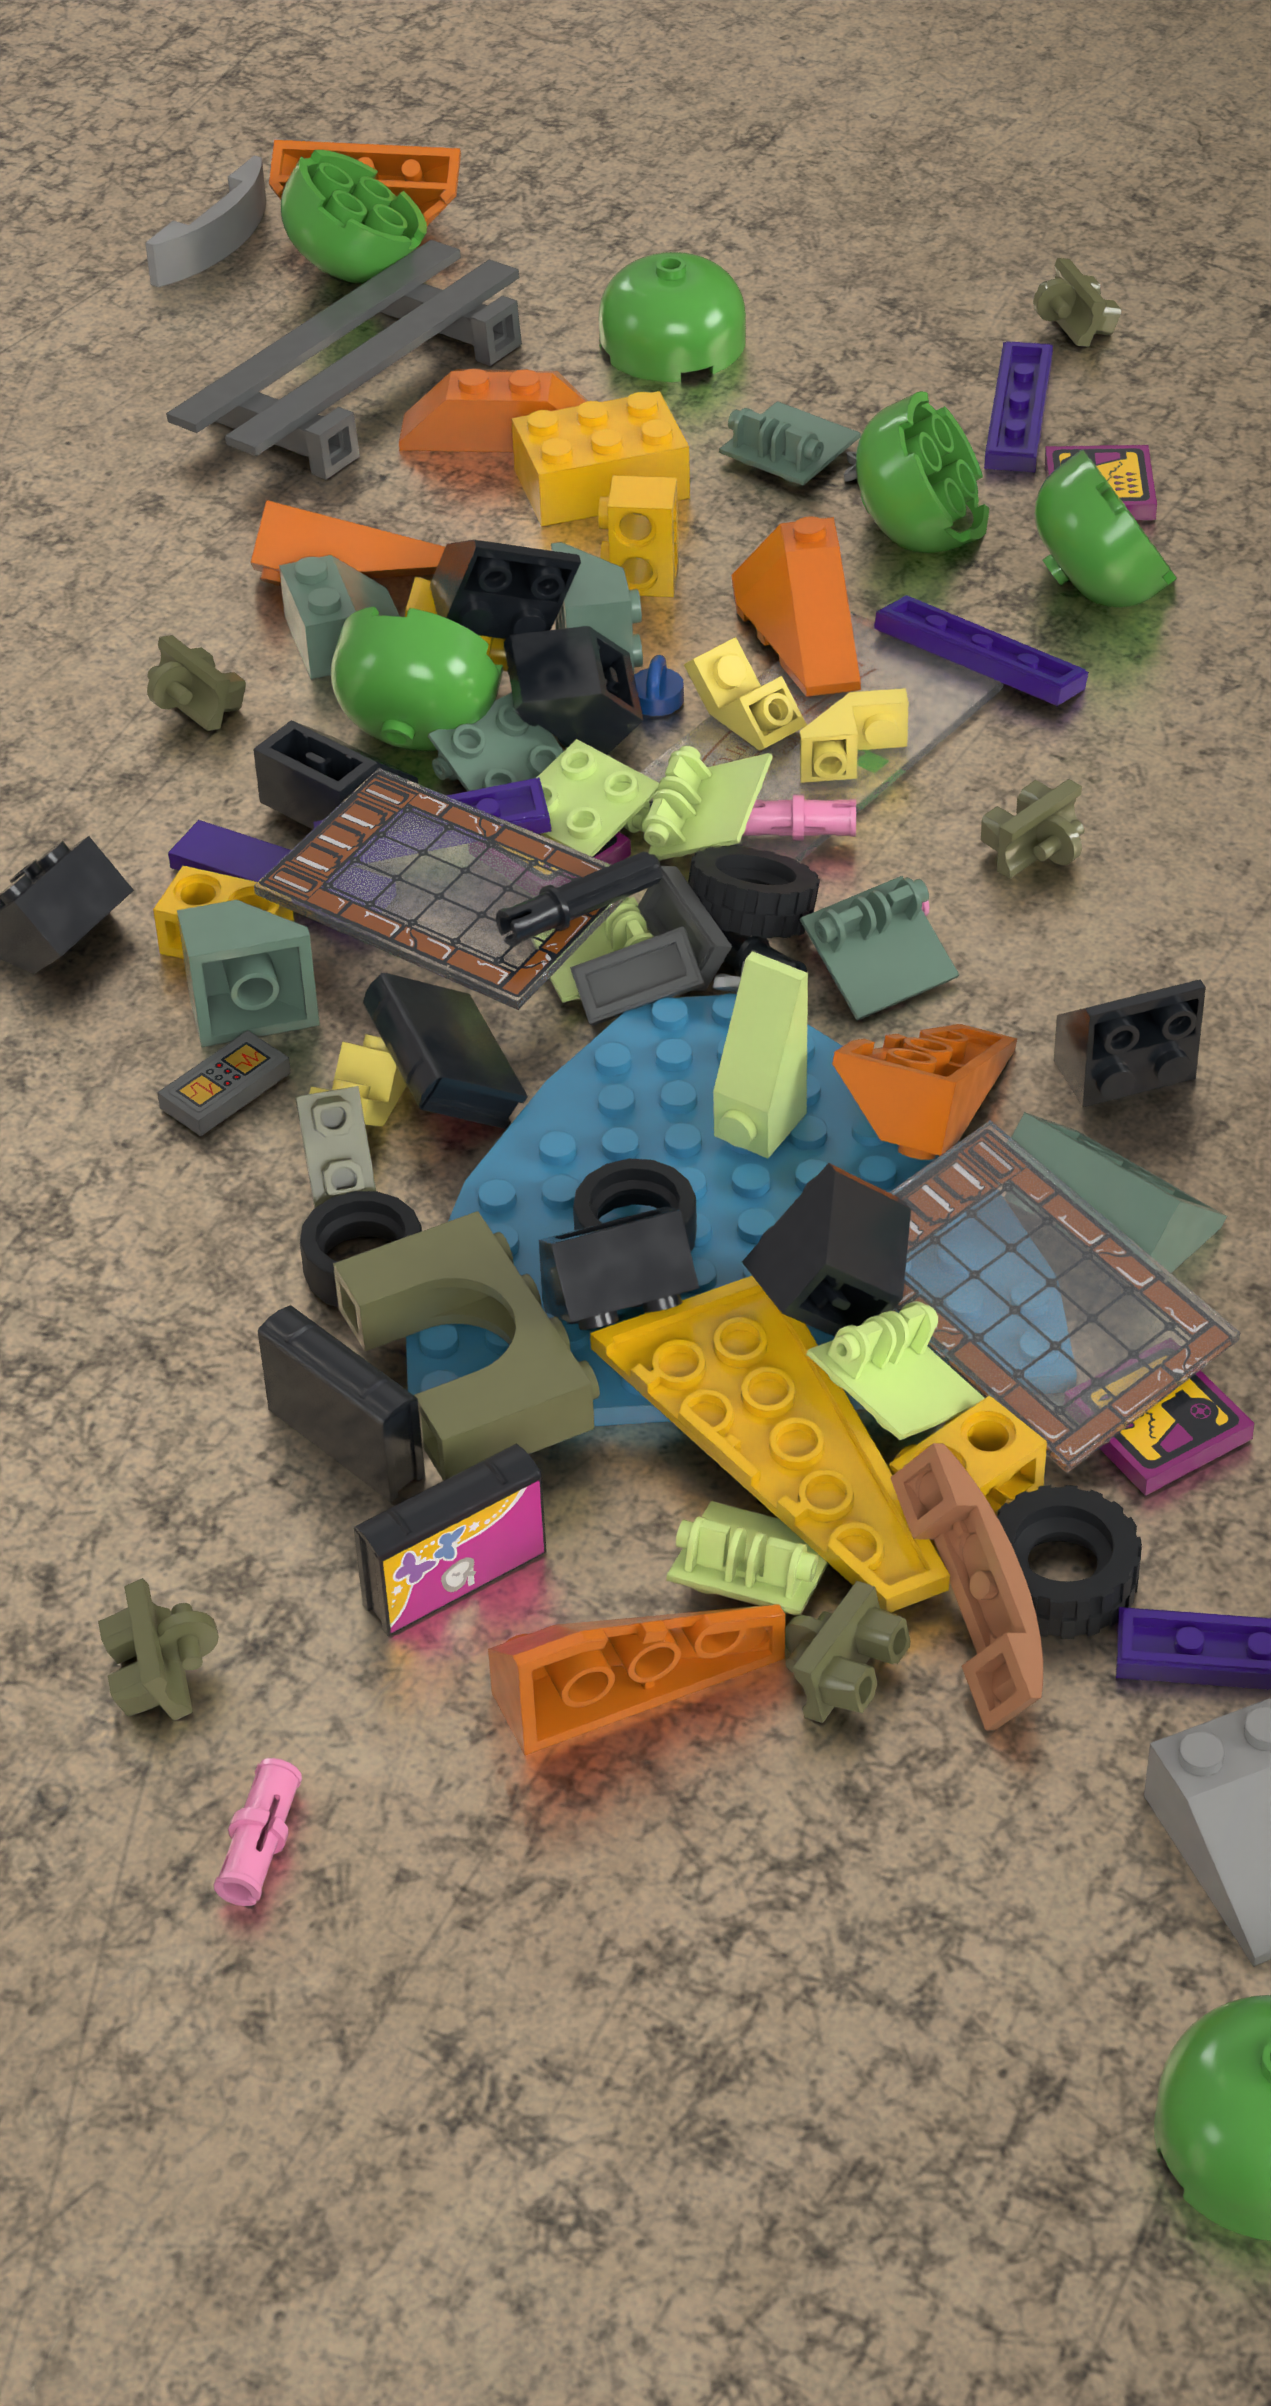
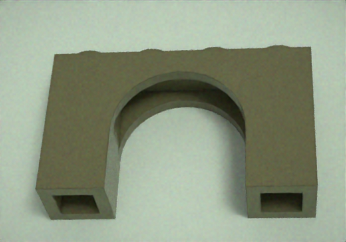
[333,1211,600,1481]

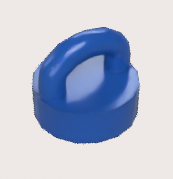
[634,655,684,716]

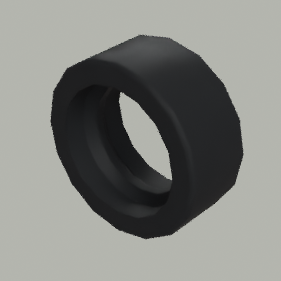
[573,1158,697,1252]
[300,1191,422,1307]

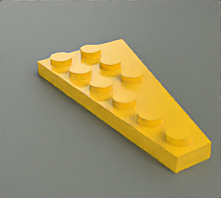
[590,1276,950,1613]

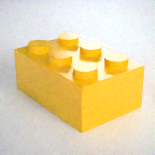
[512,391,690,527]

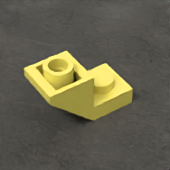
[683,637,807,751]
[800,688,909,783]
[309,1034,407,1127]

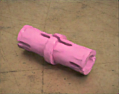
[742,795,856,841]
[214,1758,302,1906]

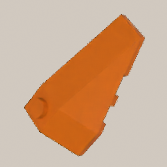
[251,500,445,586]
[731,516,861,697]
[832,1024,1018,1160]
[488,1604,785,1755]

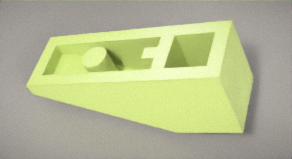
[713,951,808,1159]

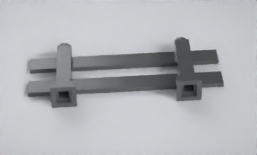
[166,240,522,480]

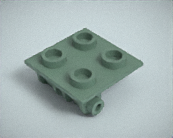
[719,401,861,485]
[428,693,564,791]
[800,876,959,1020]

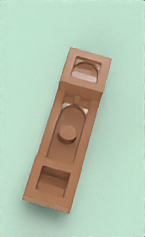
[890,1443,1043,1731]

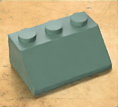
[1004,1112,1228,1277]

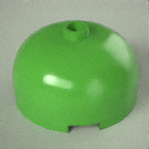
[281,150,427,284]
[598,252,746,382]
[856,391,990,553]
[1034,449,1177,607]
[331,607,503,751]
[1154,1995,1271,2241]

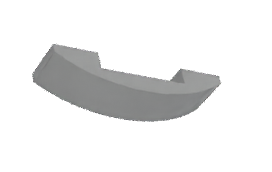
[145,155,266,287]

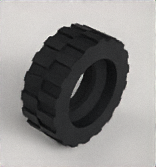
[688,846,820,939]
[997,1485,1142,1639]

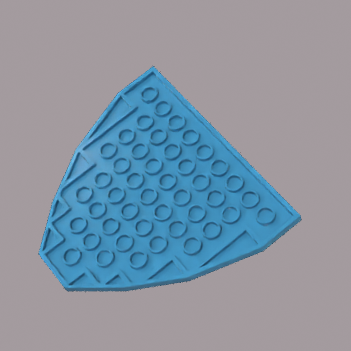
[406,994,1076,1426]

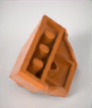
[269,140,461,226]
[399,369,588,453]

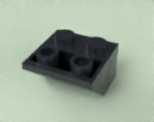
[430,540,581,639]
[503,626,644,755]
[253,720,419,830]
[0,836,134,974]
[1054,979,1206,1107]
[742,1163,911,1337]
[539,1207,699,1330]

